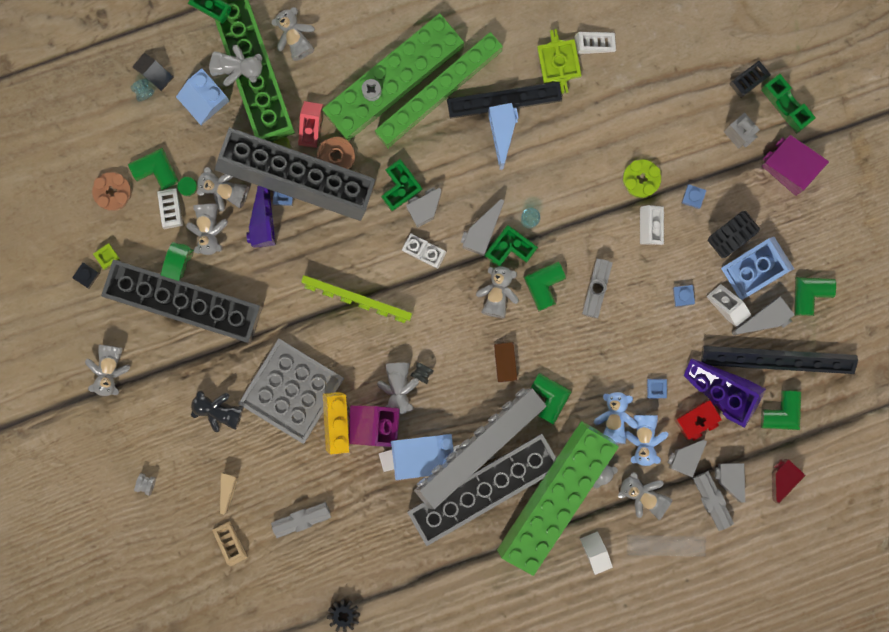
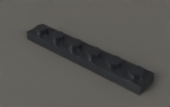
[447,82,562,119]

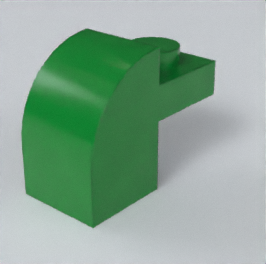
[161,242,194,281]

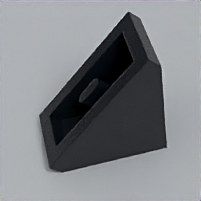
[133,53,174,92]

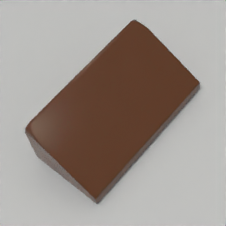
[494,342,517,383]

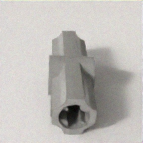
[582,259,613,319]
[693,471,734,531]
[271,502,331,538]

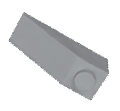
[461,199,504,256]
[732,296,794,335]

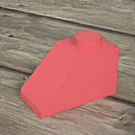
[298,101,323,148]

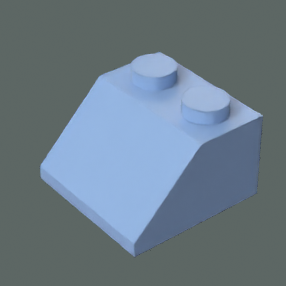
[176,68,229,125]

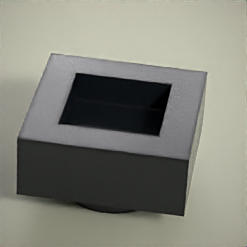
[72,262,100,289]

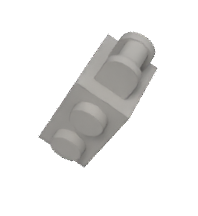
[724,113,760,149]

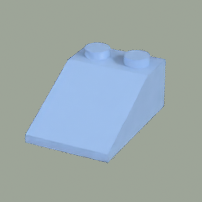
[488,103,518,170]
[721,237,794,300]
[391,434,454,480]

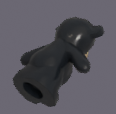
[191,390,244,433]

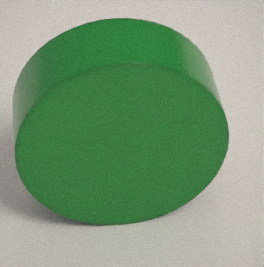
[177,177,197,197]

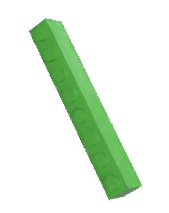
[375,32,503,149]

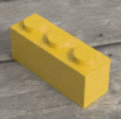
[323,392,349,454]

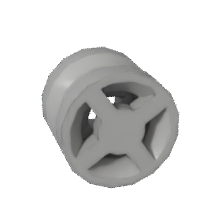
[362,79,381,101]
[134,473,156,496]

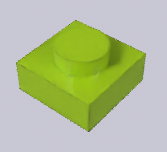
[93,243,121,270]

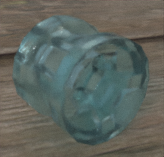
[130,79,154,102]
[521,208,540,229]

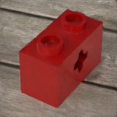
[675,400,722,441]

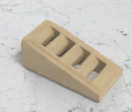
[220,473,238,515]
[212,521,248,566]

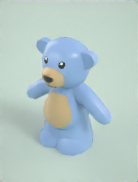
[594,392,638,444]
[625,415,668,466]

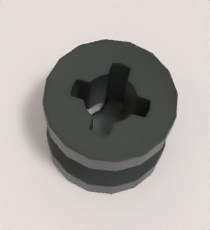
[410,362,434,384]

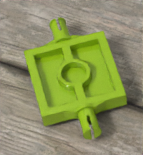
[537,29,581,94]

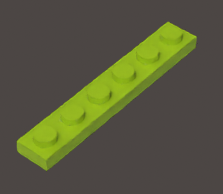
[301,275,413,323]

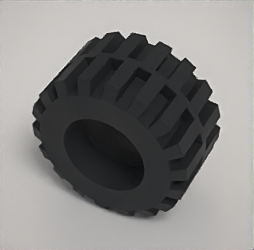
[707,211,760,258]

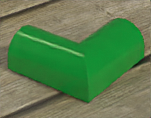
[188,0,231,24]
[128,148,179,190]
[381,159,423,212]
[485,225,538,267]
[523,262,566,312]
[794,277,836,316]
[530,373,572,425]
[761,391,801,430]

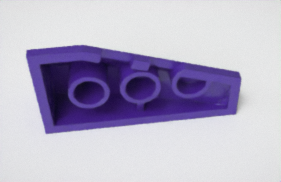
[246,186,276,248]
[684,359,766,428]

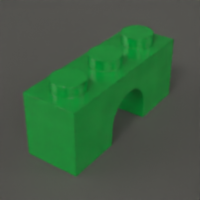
[761,74,816,134]

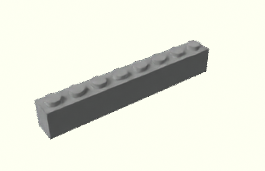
[414,388,546,509]

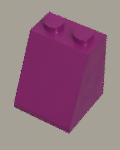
[762,135,829,196]
[348,405,400,447]

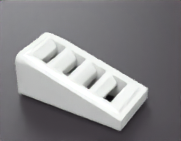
[574,32,616,54]
[157,188,183,229]

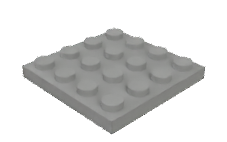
[238,338,345,444]

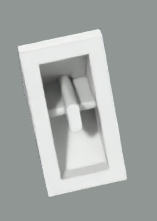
[580,531,613,575]

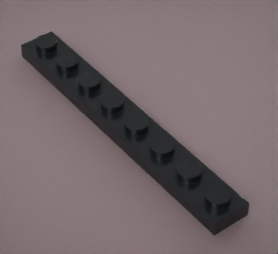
[701,346,858,374]

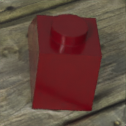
[772,459,806,503]

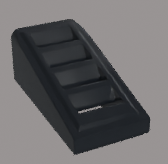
[730,60,771,98]

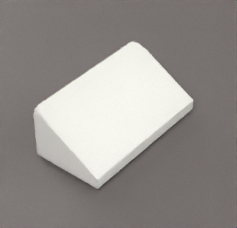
[640,205,664,245]

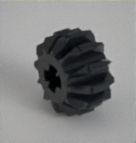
[327,599,360,632]

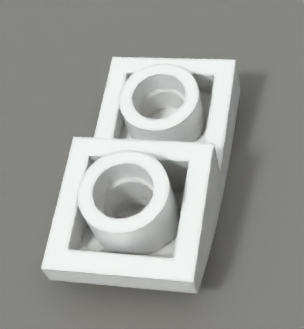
[402,233,447,269]

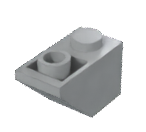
[406,187,442,228]

